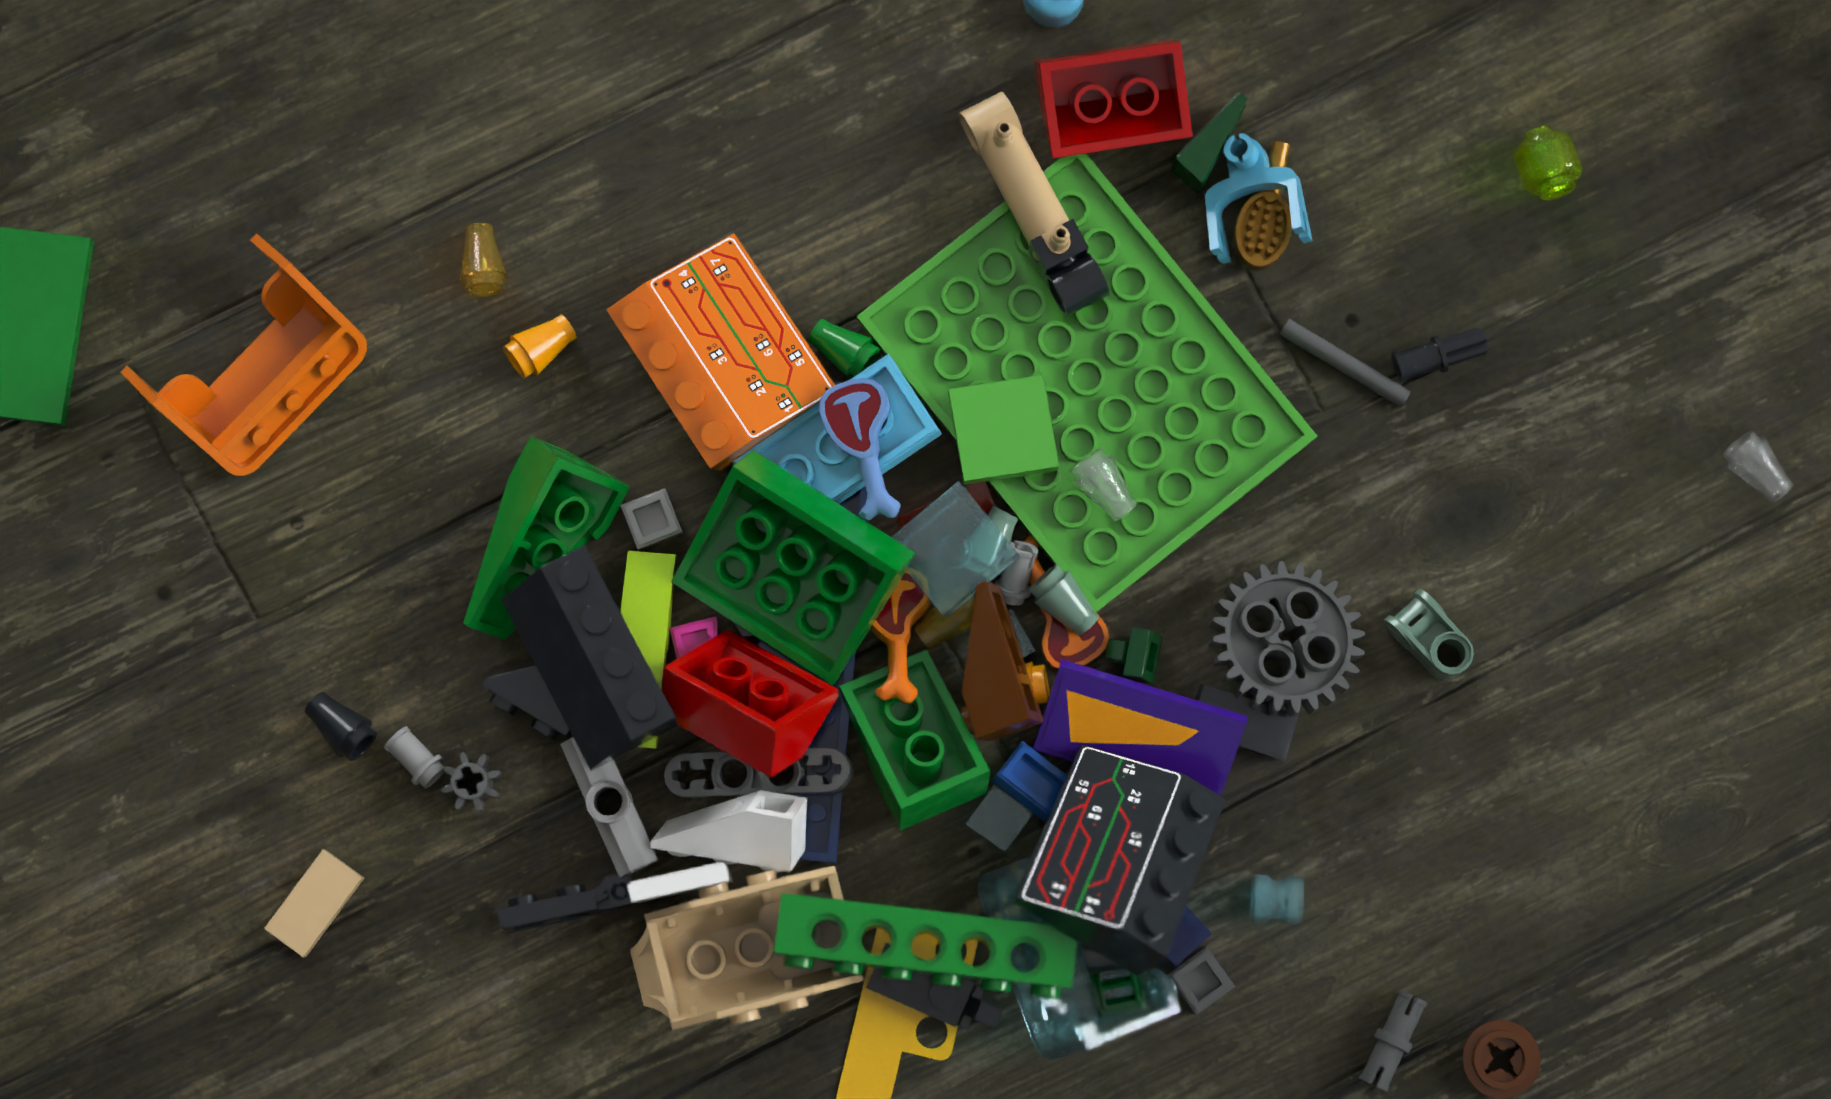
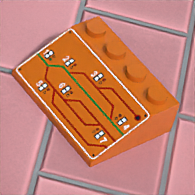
[606,233,835,471]

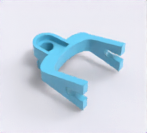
[1205,133,1313,264]

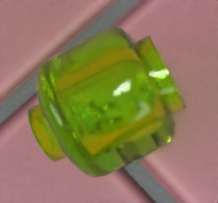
[1513,126,1583,200]

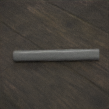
[1279,318,1411,407]

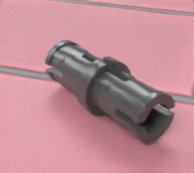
[1359,990,1428,1092]

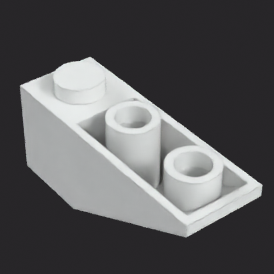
[650,790,807,873]

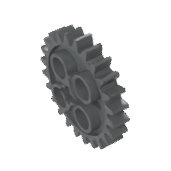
[1208,561,1365,718]

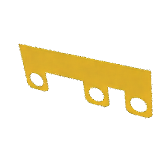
[836,928,978,1099]

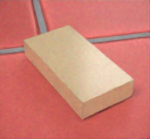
[264,849,364,957]

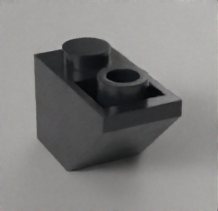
[483,665,572,740]

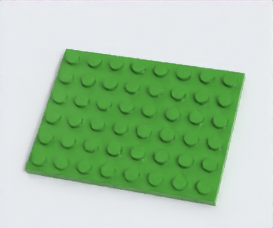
[856,153,1318,613]

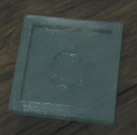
[891,481,1020,618]

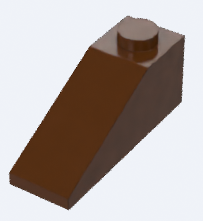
[961,581,1044,742]

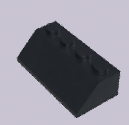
[501,545,678,771]

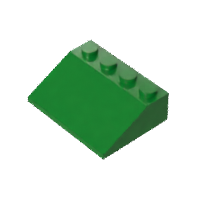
[671,450,916,686]

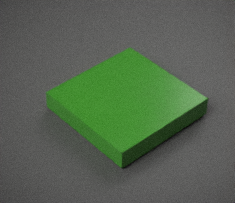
[948,375,1059,485]

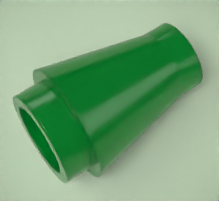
[808,319,881,379]

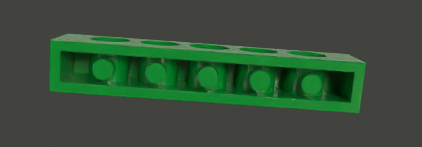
[774,893,1077,999]

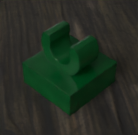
[1105,627,1163,684]

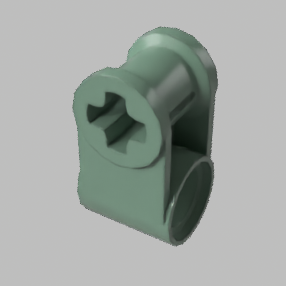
[1383,589,1474,680]

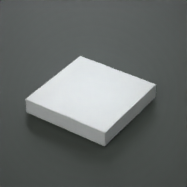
[628,862,733,903]

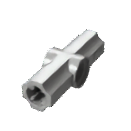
[560,737,659,877]

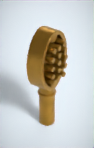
[1233,141,1292,270]

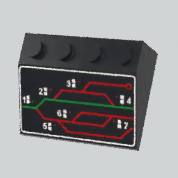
[1013,744,1226,977]

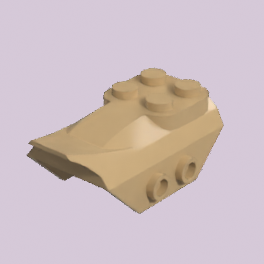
[630,866,864,1030]

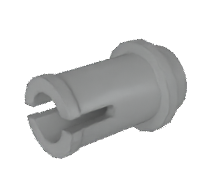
[994,541,1038,605]
[384,726,445,789]

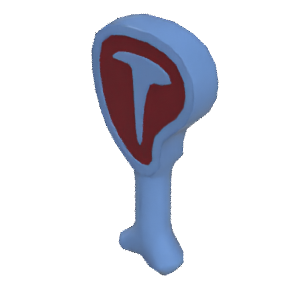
[819,378,901,520]

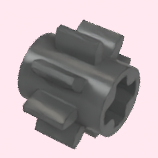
[441,752,503,812]

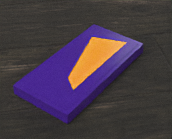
[1033,659,1247,796]

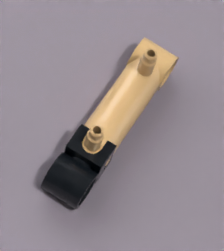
[958,91,1110,317]

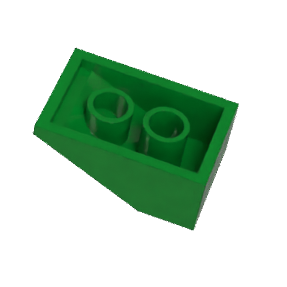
[839,649,990,831]

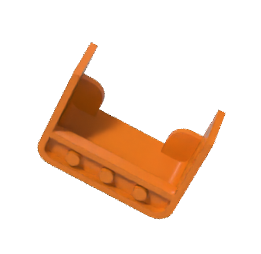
[120,233,367,476]

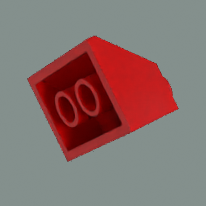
[1034,40,1193,158]
[662,629,839,778]

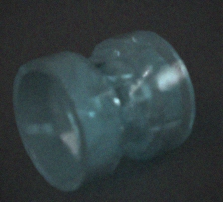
[1249,874,1304,925]

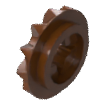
[1461,1020,1541,1099]

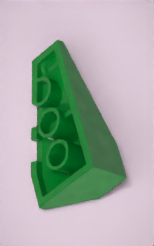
[463,436,630,640]

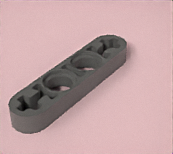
[664,748,854,798]

